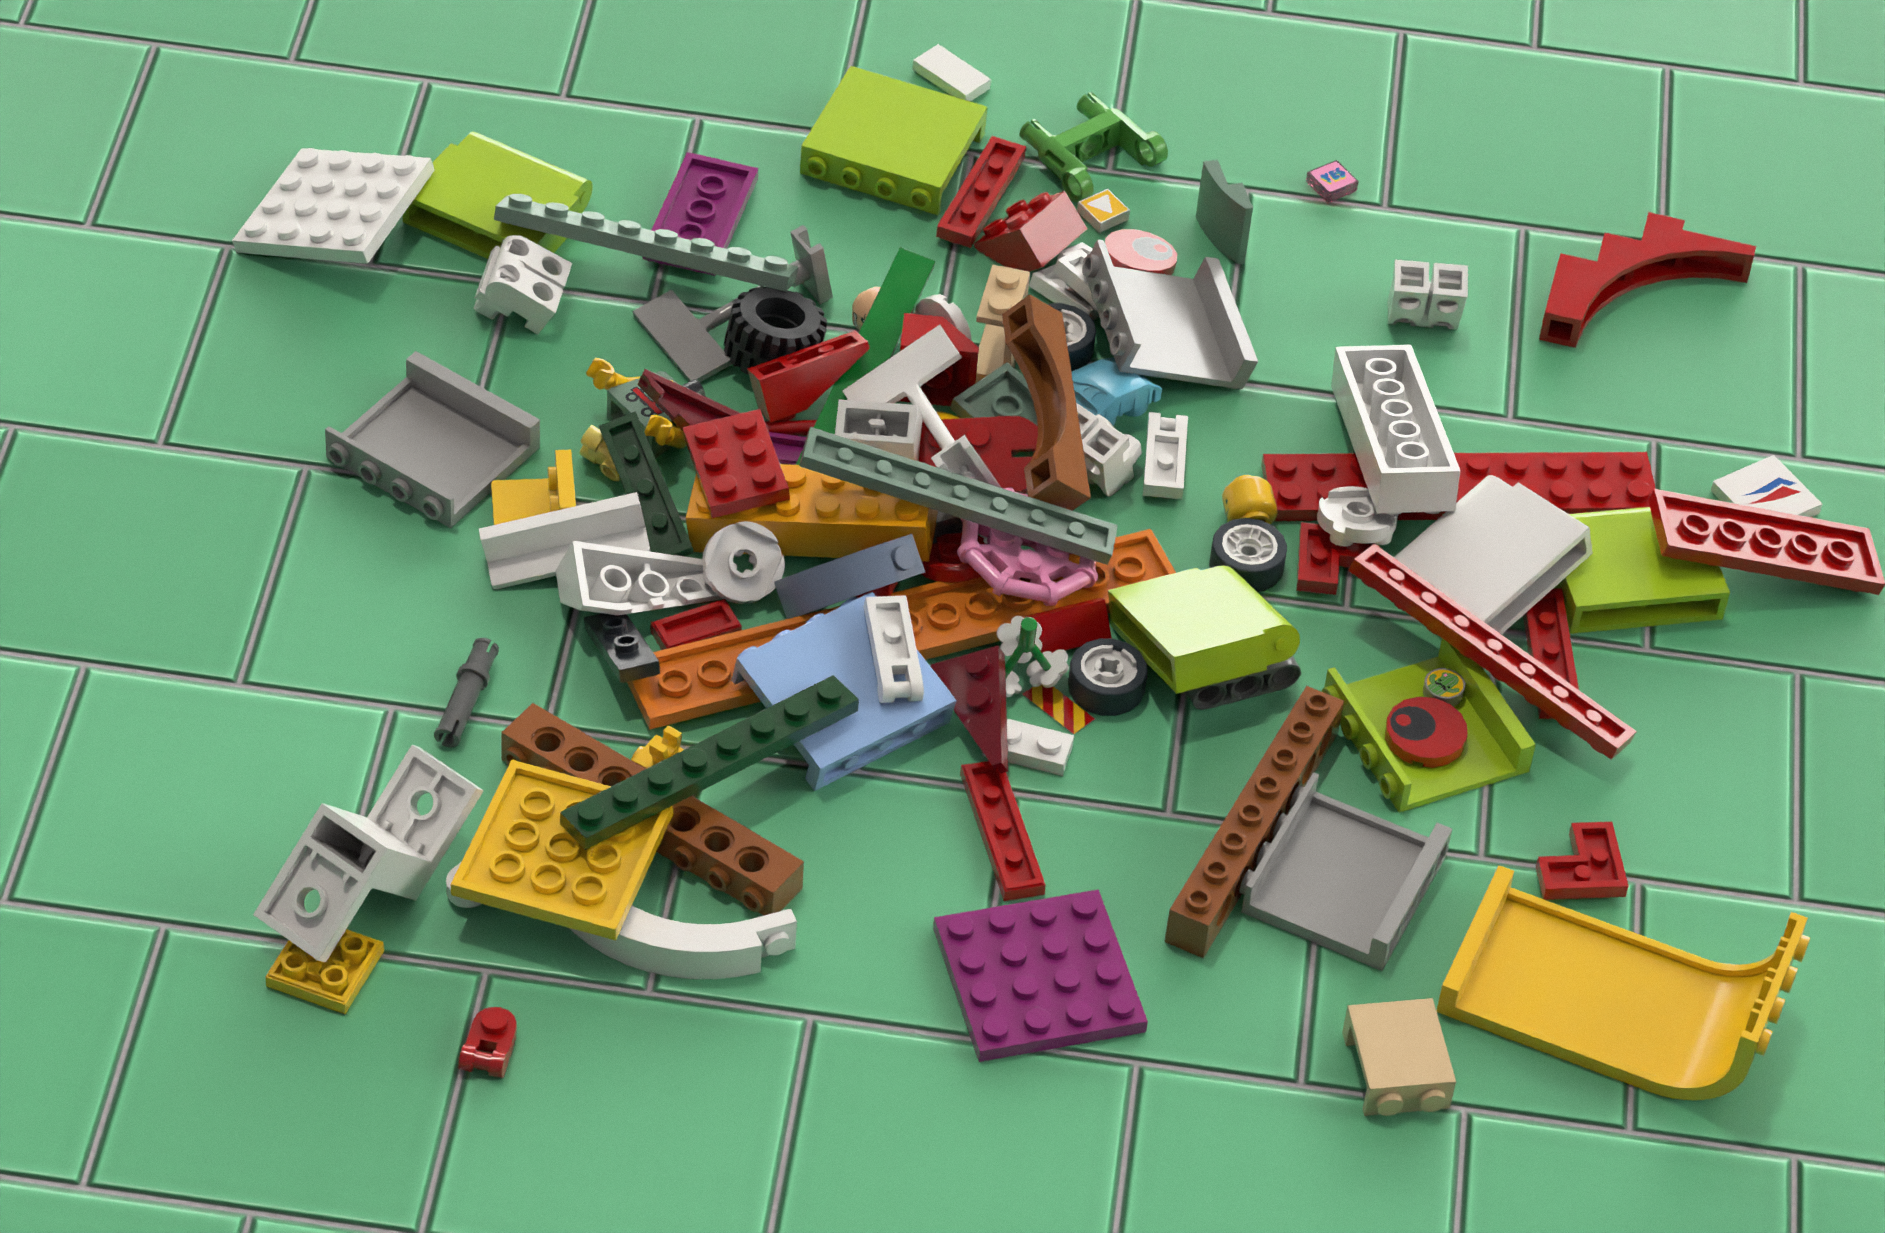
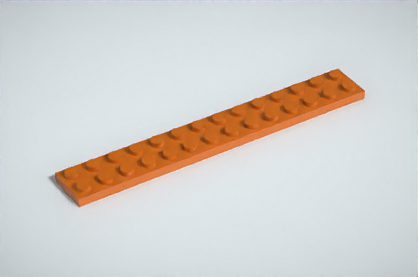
[627,529,1176,730]

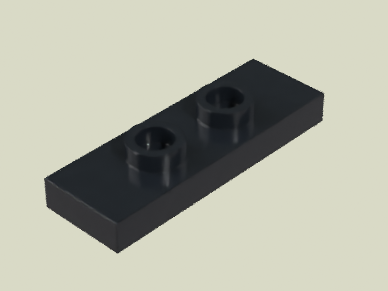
[584,613,660,683]

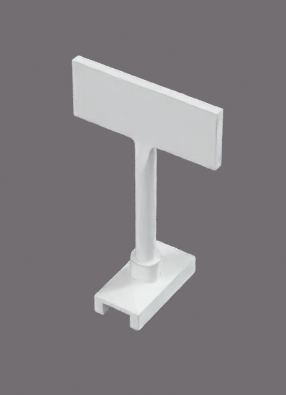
[843,325,1001,488]

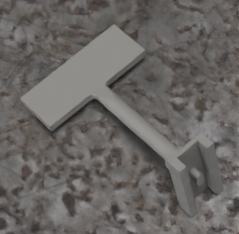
[633,225,833,382]

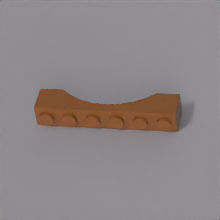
[1002,294,1091,511]

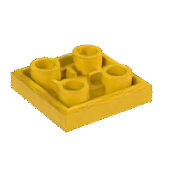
[265,929,384,1014]

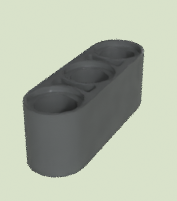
[1186,656,1301,710]

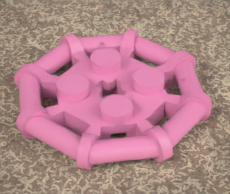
[957,488,1098,606]

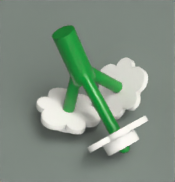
[997,616,1069,697]

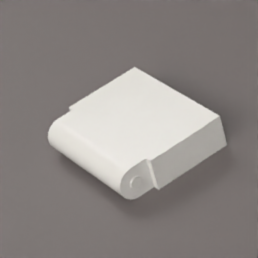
[1394,475,1593,634]

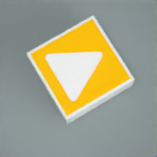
[1077,189,1130,233]

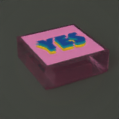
[1306,160,1359,203]

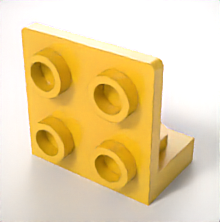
[491,450,576,525]

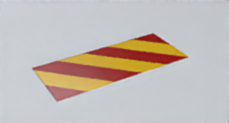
[1023,684,1095,734]

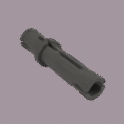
[434,638,499,747]

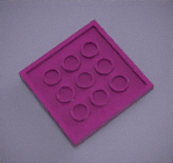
[933,889,1148,1062]

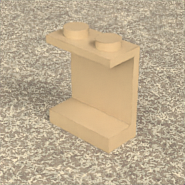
[976,265,1030,383]
[1342,998,1456,1116]

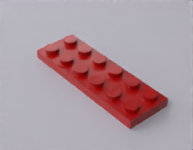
[1648,489,1885,595]

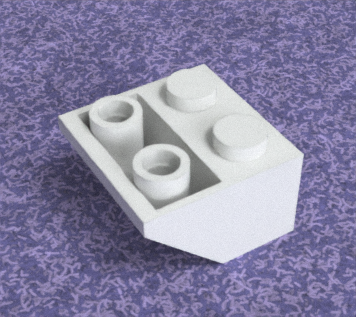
[835,399,923,461]

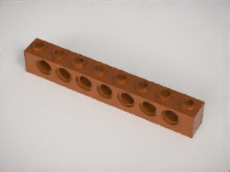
[1165,686,1344,958]
[501,703,804,916]

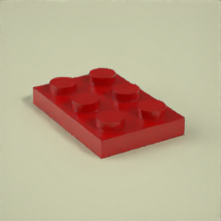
[683,409,790,518]

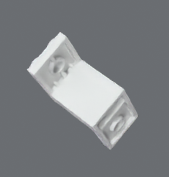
[253,745,484,962]

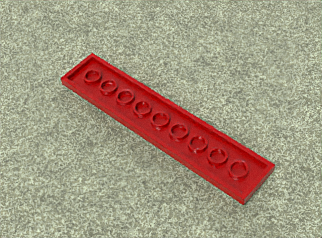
[1261,452,1656,521]

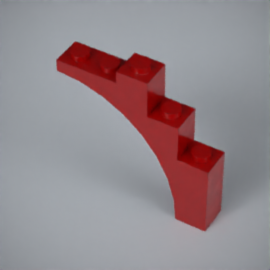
[1539,212,1756,348]

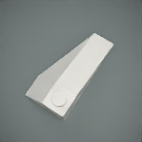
[556,541,723,615]

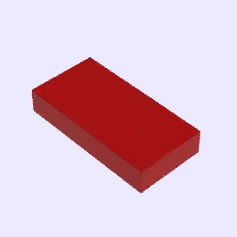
[1025,598,1112,656]
[650,599,742,650]

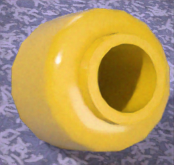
[1222,475,1277,525]

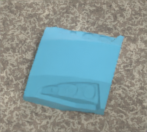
[1072,357,1162,426]

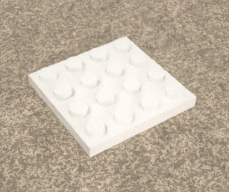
[232,148,435,264]

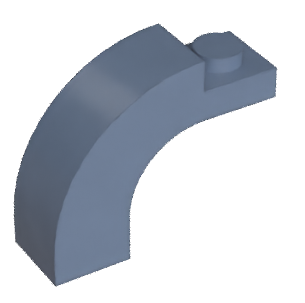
[774,534,925,619]

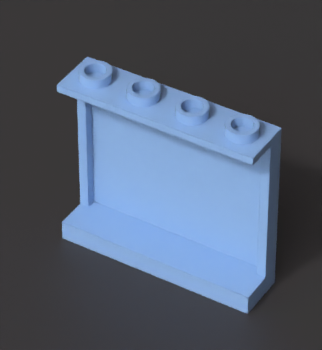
[731,592,957,791]

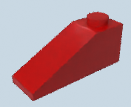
[747,331,870,423]

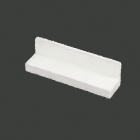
[479,492,651,590]

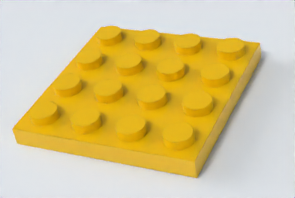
[451,760,673,941]

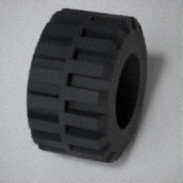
[724,286,827,374]

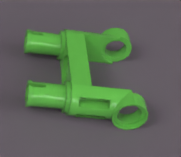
[1019,92,1168,203]

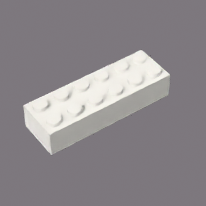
[1331,345,1460,515]

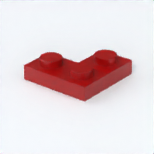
[1296,522,1380,595]
[1535,821,1629,900]

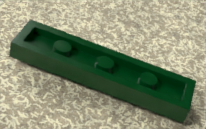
[599,411,694,557]

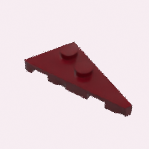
[637,369,770,432]
[930,646,1008,773]

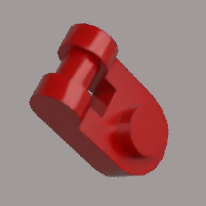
[458,1007,517,1078]

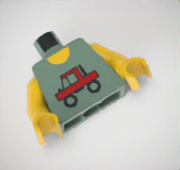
[586,358,706,459]

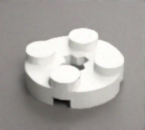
[1317,486,1398,546]
[702,521,785,604]

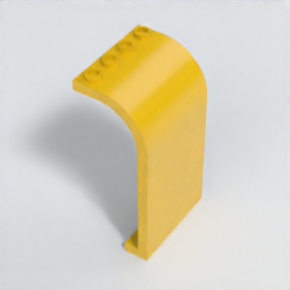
[1436,865,1810,1100]

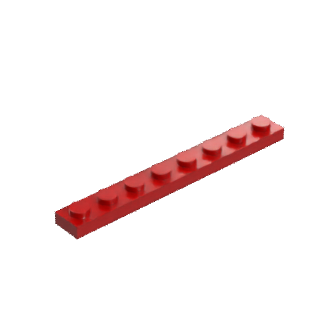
[1349,544,1637,760]

